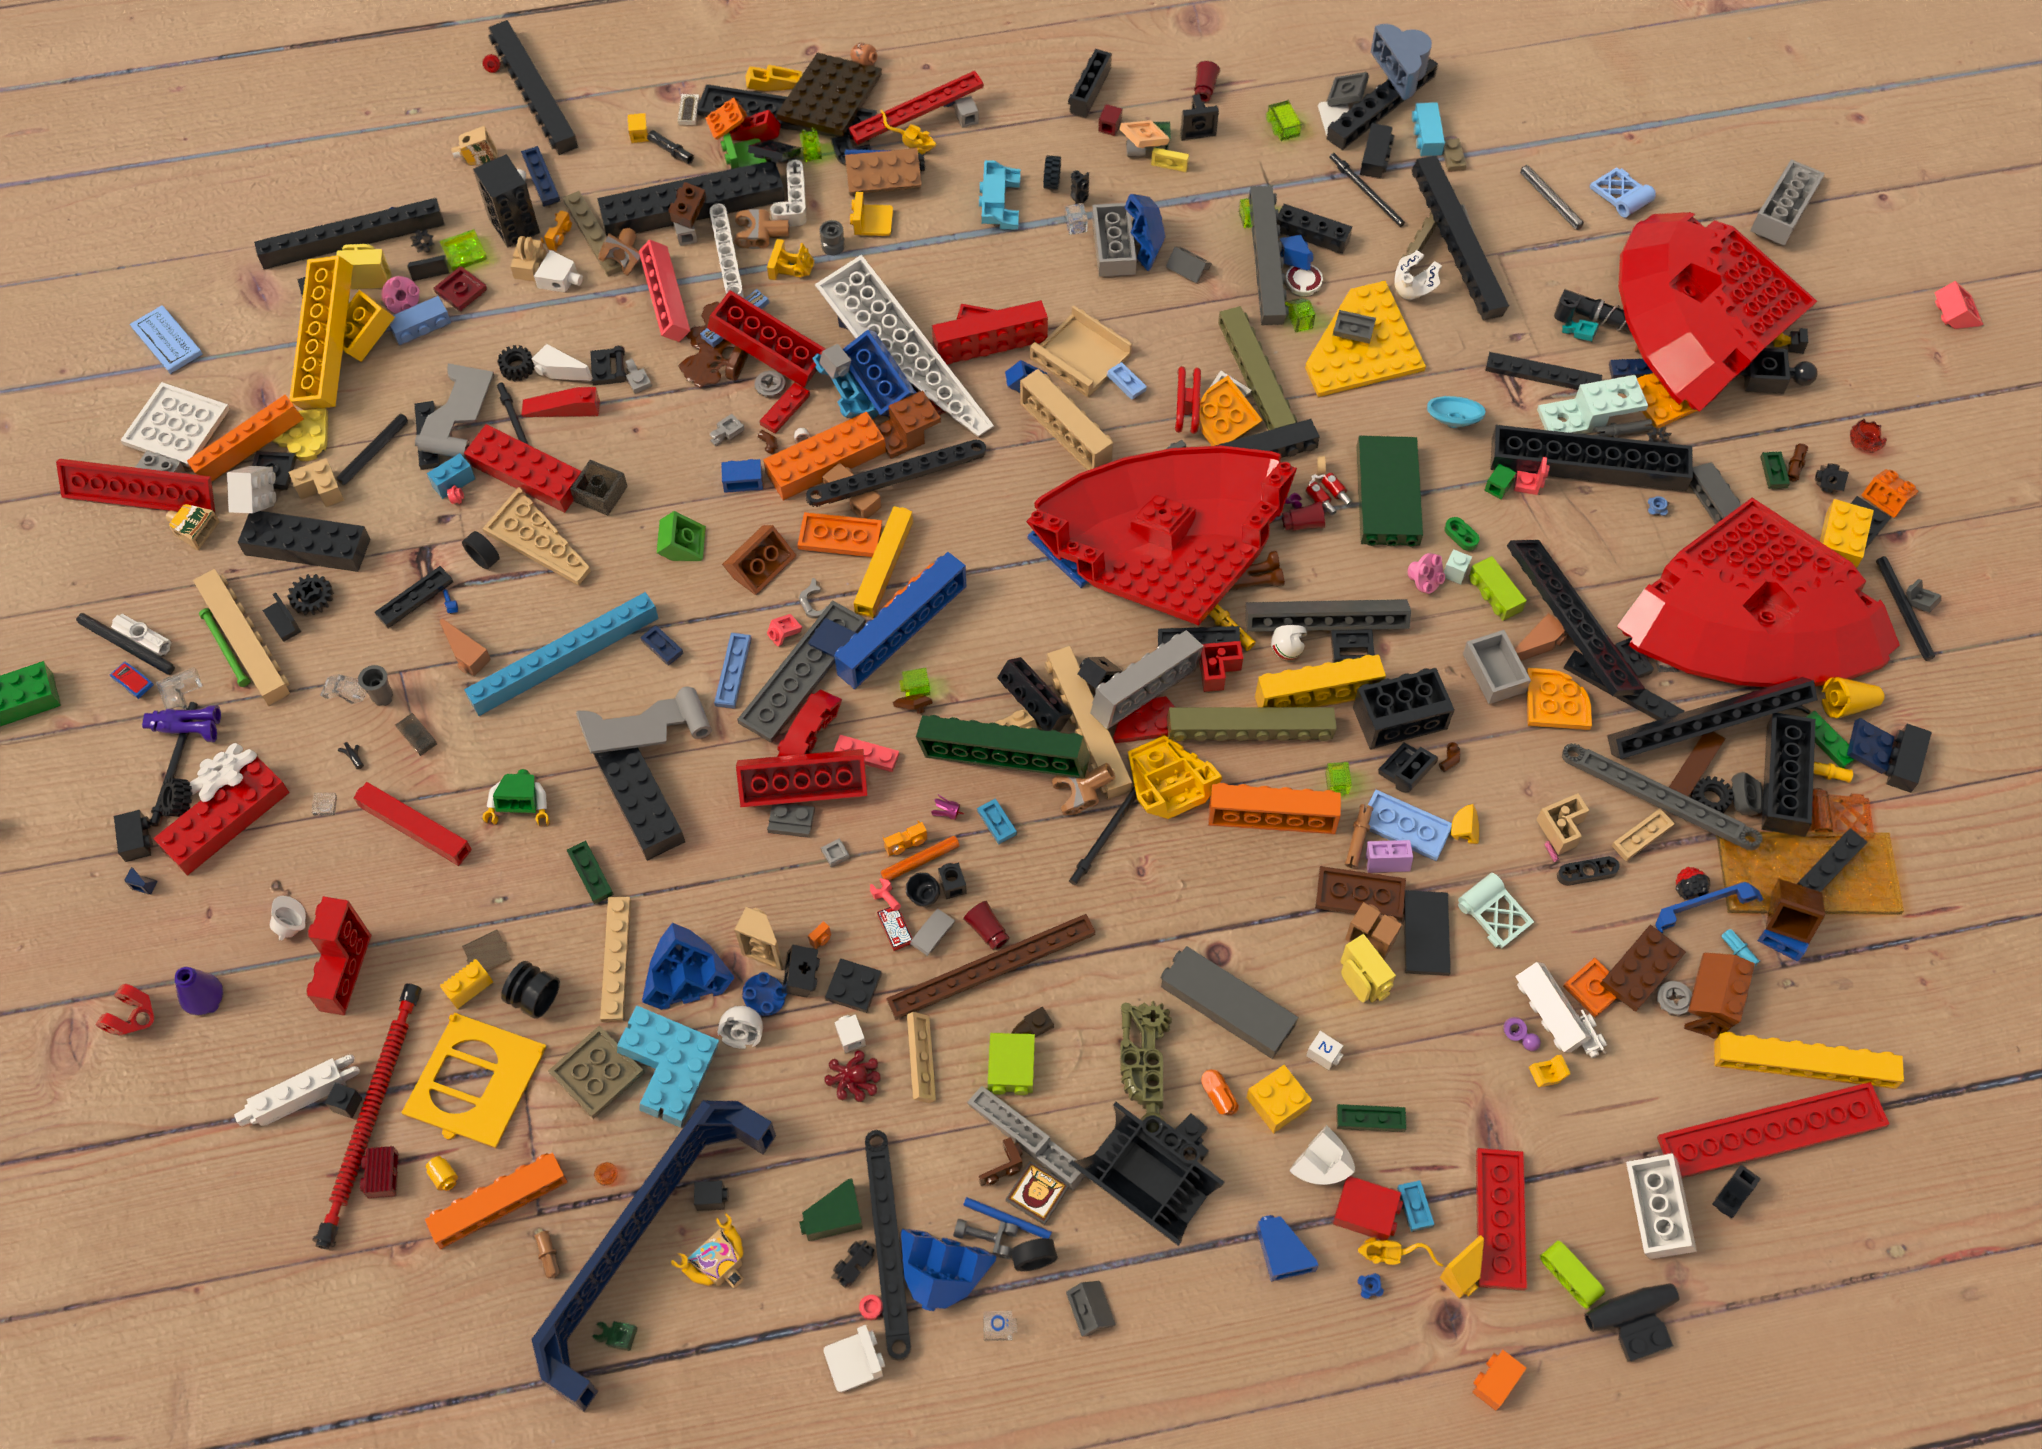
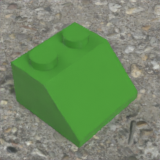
[656,511,706,561]

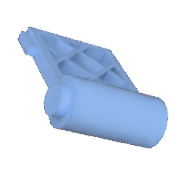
[1590,168,1656,218]

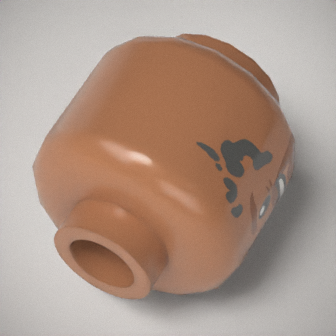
[850,43,877,66]

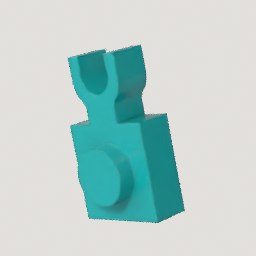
[1562,319,1599,341]

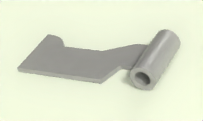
[415,363,494,459]
[576,686,712,754]

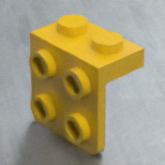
[850,192,893,236]

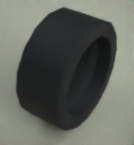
[462,531,500,570]
[1011,1238,1058,1271]

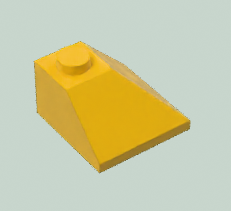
[1439,1235,1484,1299]

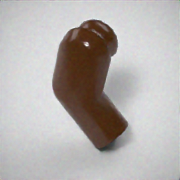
[758,430,778,454]
[1439,742,1460,772]

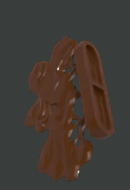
[678,301,749,388]

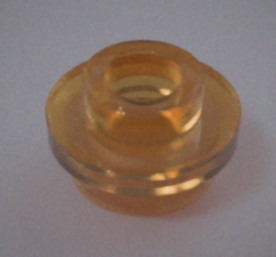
[594,1162,618,1186]

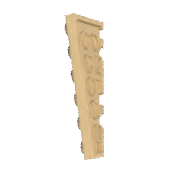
[483,487,591,586]

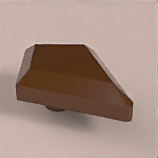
[893,693,933,714]
[1684,1015,1731,1039]

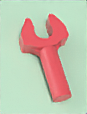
[870,878,901,911]

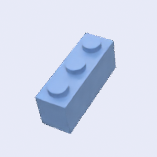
[389,296,451,345]

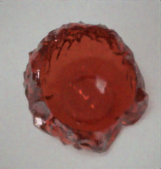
[1850,419,1887,453]

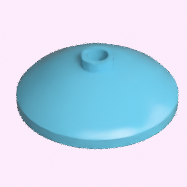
[1427,396,1486,428]

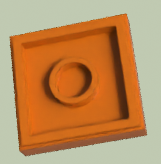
[1563,958,1618,1018]

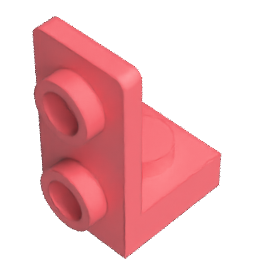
[1514,457,1550,495]

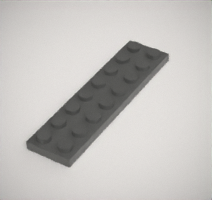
[737,600,866,743]

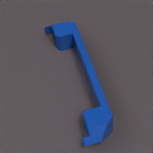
[1655,882,1763,934]

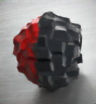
[1675,867,1711,900]

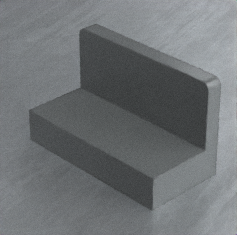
[1166,247,1212,283]
[1066,1281,1116,1337]

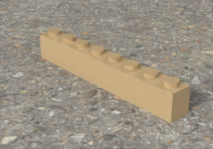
[193,569,291,706]
[1045,646,1132,800]

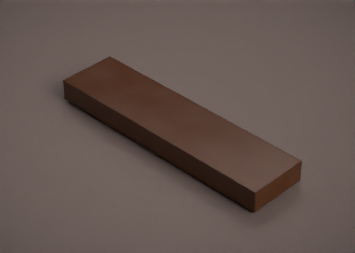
[1669,731,1726,797]

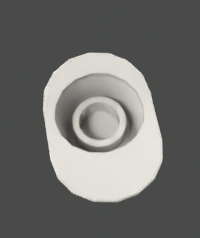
[269,896,306,941]

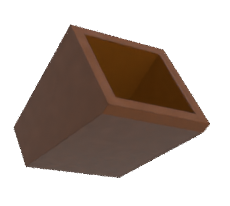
[1766,879,1825,944]

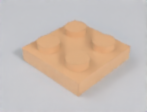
[1120,120,1170,148]

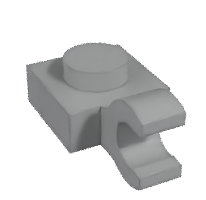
[625,359,652,394]
[710,414,744,446]

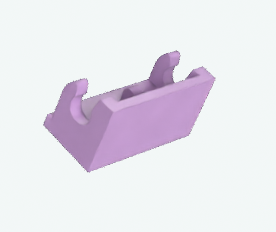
[1366,840,1413,873]

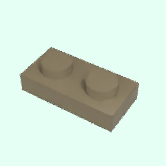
[1443,138,1467,172]

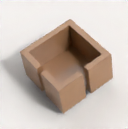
[1345,902,1402,959]

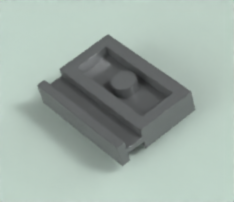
[1333,310,1376,344]
[767,803,815,838]

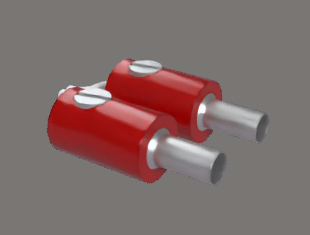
[1305,473,1352,515]

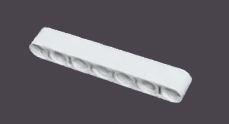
[710,204,745,299]

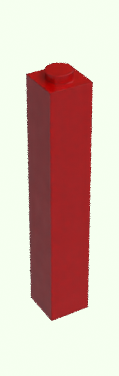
[353,782,472,866]

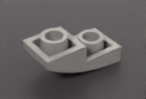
[910,909,955,956]

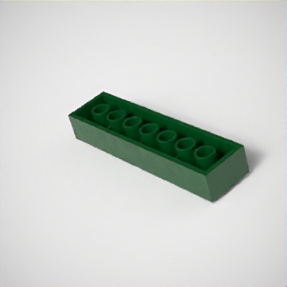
[916,715,1090,779]

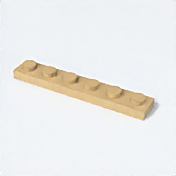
[600,897,631,1022]

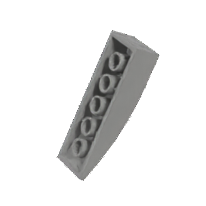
[1750,160,1825,246]

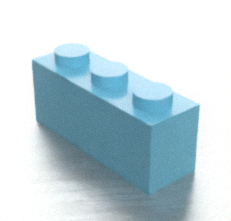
[1412,102,1445,156]

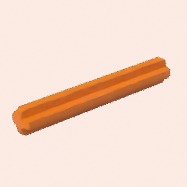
[881,836,959,881]

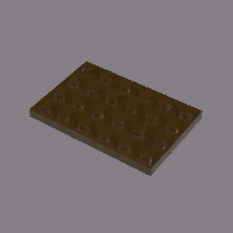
[776,53,882,136]

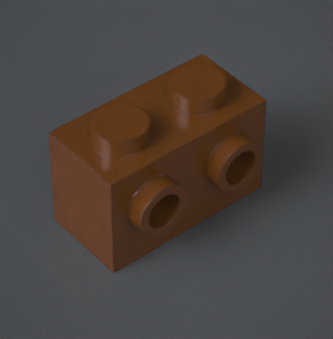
[668,182,706,229]

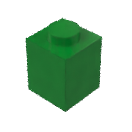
[1484,464,1516,500]

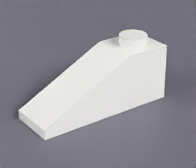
[532,344,593,381]

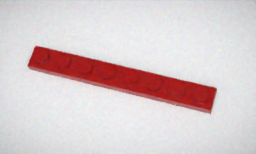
[849,70,984,145]

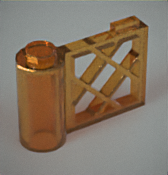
[1810,788,1875,839]

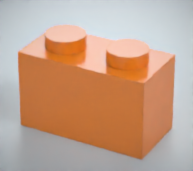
[1472,1350,1527,1411]

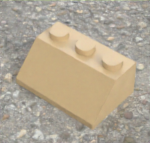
[734,907,783,970]

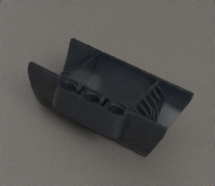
[1069,1102,1225,1246]

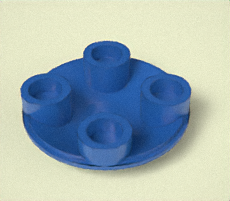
[742,972,787,1016]

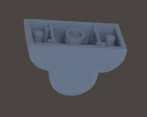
[1371,24,1432,100]

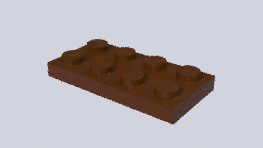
[1315,866,1406,921]
[1600,924,1686,1012]

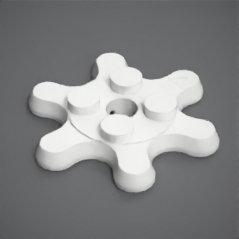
[190,743,257,802]

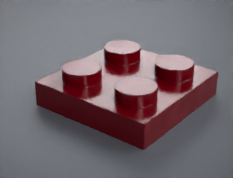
[433,266,488,312]

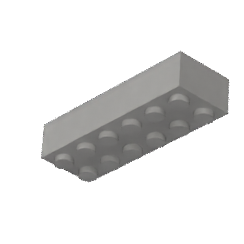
[1090,630,1203,729]

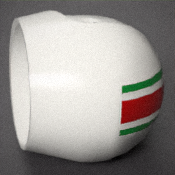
[1271,625,1307,660]

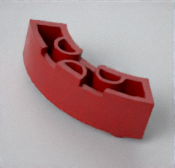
[777,689,842,757]

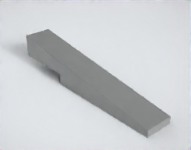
[967,1086,1086,1191]

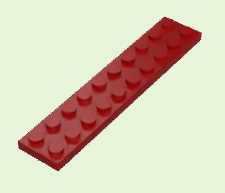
[1657,1082,1889,1178]

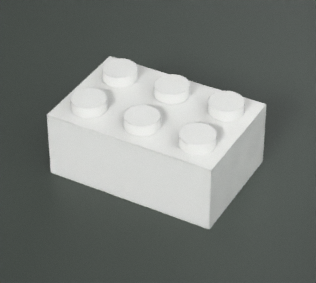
[227,466,276,513]

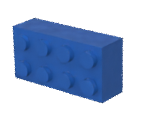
[843,330,916,417]

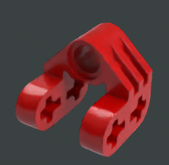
[95,984,154,1036]

